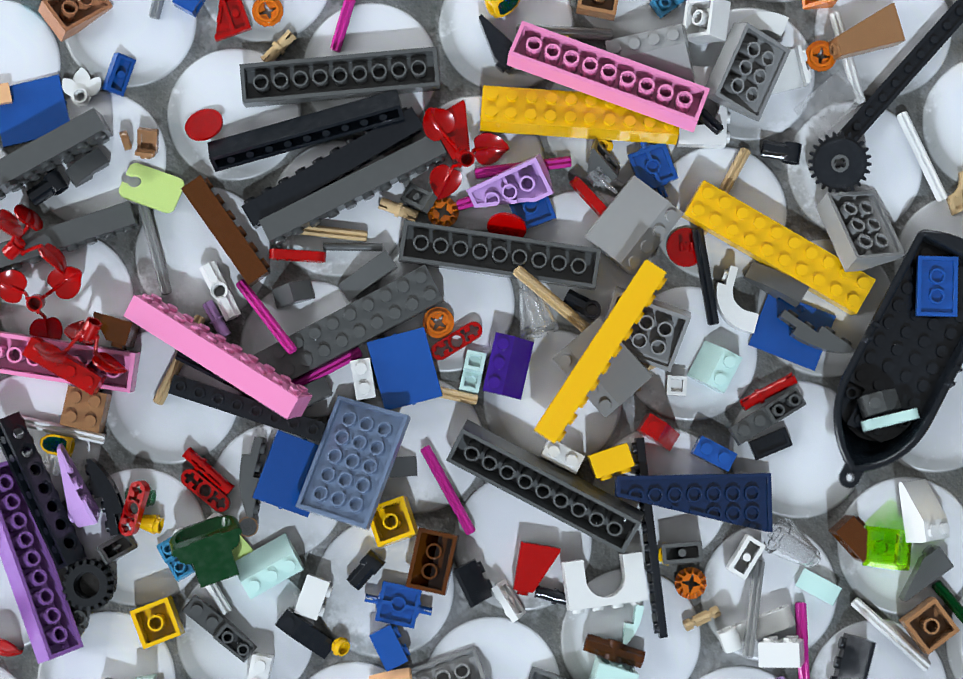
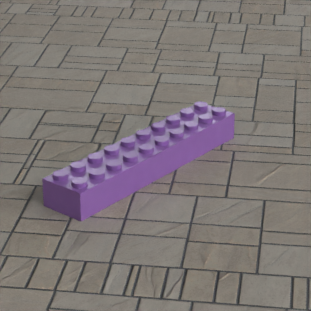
[0,461,84,664]

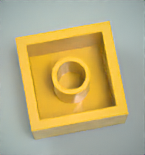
[587,443,635,481]
[371,496,418,547]
[129,595,185,649]

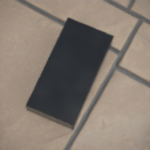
[748,427,793,460]

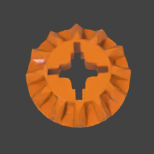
[252,0,283,27]
[806,40,836,72]
[427,197,459,227]
[423,307,454,339]
[675,567,707,599]

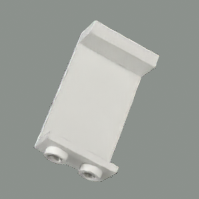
[771,45,812,95]

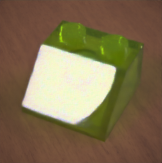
[862,526,912,571]

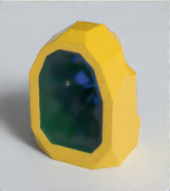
[484,0,520,18]
[40,434,75,457]

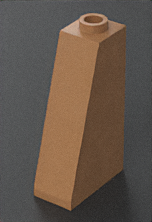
[829,3,905,61]

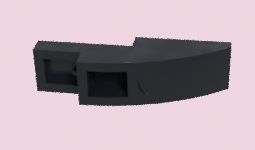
[85,458,124,536]

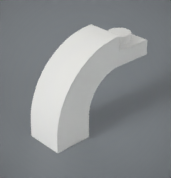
[739,12,789,40]
[714,266,759,334]

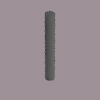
[323,243,383,251]

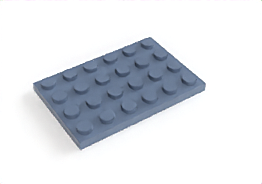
[295,395,411,531]

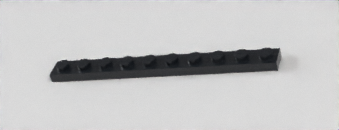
[837,0,963,141]
[632,437,668,638]

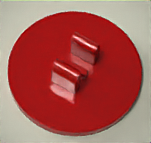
[185,109,223,141]
[487,212,527,237]
[666,228,697,267]

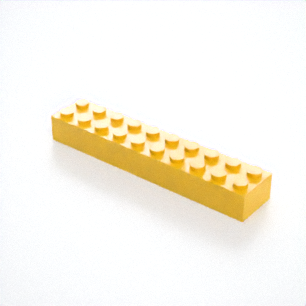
[480,85,679,145]
[682,180,876,315]
[533,259,667,443]

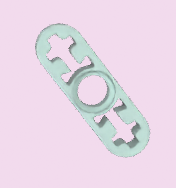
[860,408,920,432]

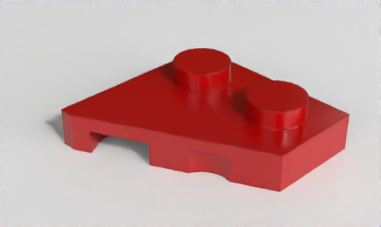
[214,0,252,42]

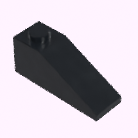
[479,14,515,74]
[275,607,334,659]

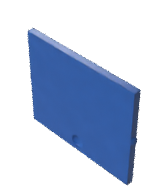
[0,74,70,148]
[748,294,836,371]
[366,327,443,410]
[252,430,319,517]

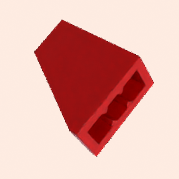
[440,100,470,163]
[636,413,680,451]
[513,541,560,596]

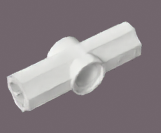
[199,261,241,322]

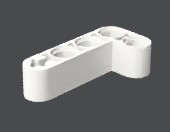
[716,605,796,653]

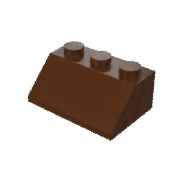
[406,527,459,595]

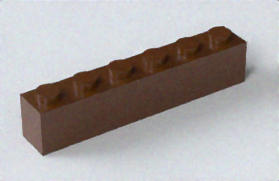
[181,175,270,287]

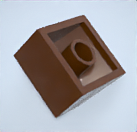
[93,312,140,350]
[828,515,868,563]

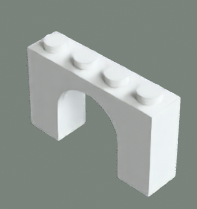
[677,66,731,149]
[560,551,649,614]

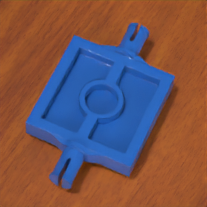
[627,142,678,198]
[365,581,433,629]

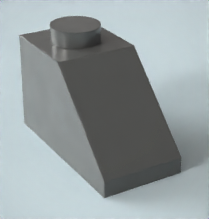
[857,388,901,419]
[661,541,704,565]

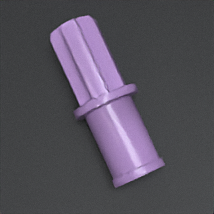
[203,300,231,337]

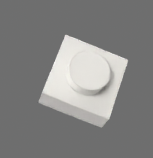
[666,375,687,396]

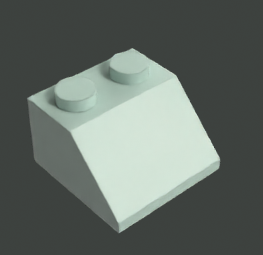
[687,341,743,394]

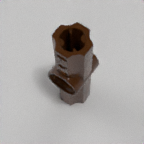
[583,634,645,668]

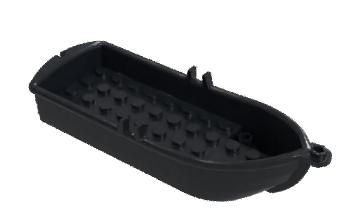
[833,229,963,488]

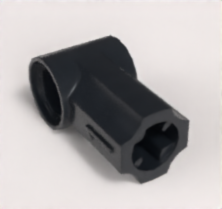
[761,139,802,165]
[26,170,69,206]
[563,289,601,320]
[346,549,386,590]

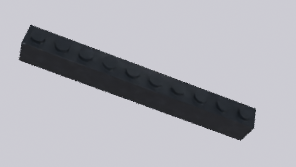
[207,89,405,172]
[241,107,424,229]

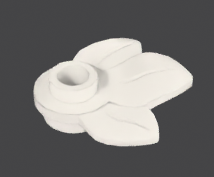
[62,68,102,107]

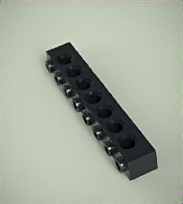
[168,374,327,443]
[0,412,86,570]

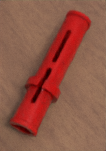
[739,372,797,411]
[182,447,235,496]

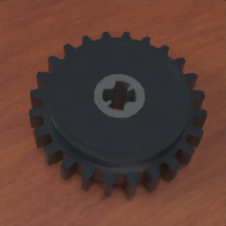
[808,131,872,193]

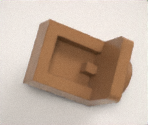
[135,127,159,159]

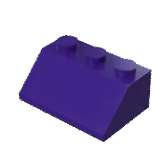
[482,332,534,400]

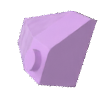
[466,154,554,208]
[57,443,101,527]

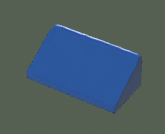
[102,53,136,97]

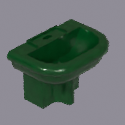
[169,515,242,588]

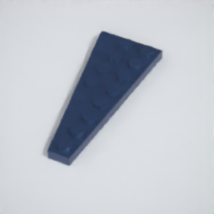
[614,473,773,532]

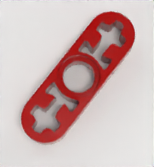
[569,176,607,217]
[269,249,326,263]
[431,322,482,361]
[181,469,231,512]
[118,480,150,536]

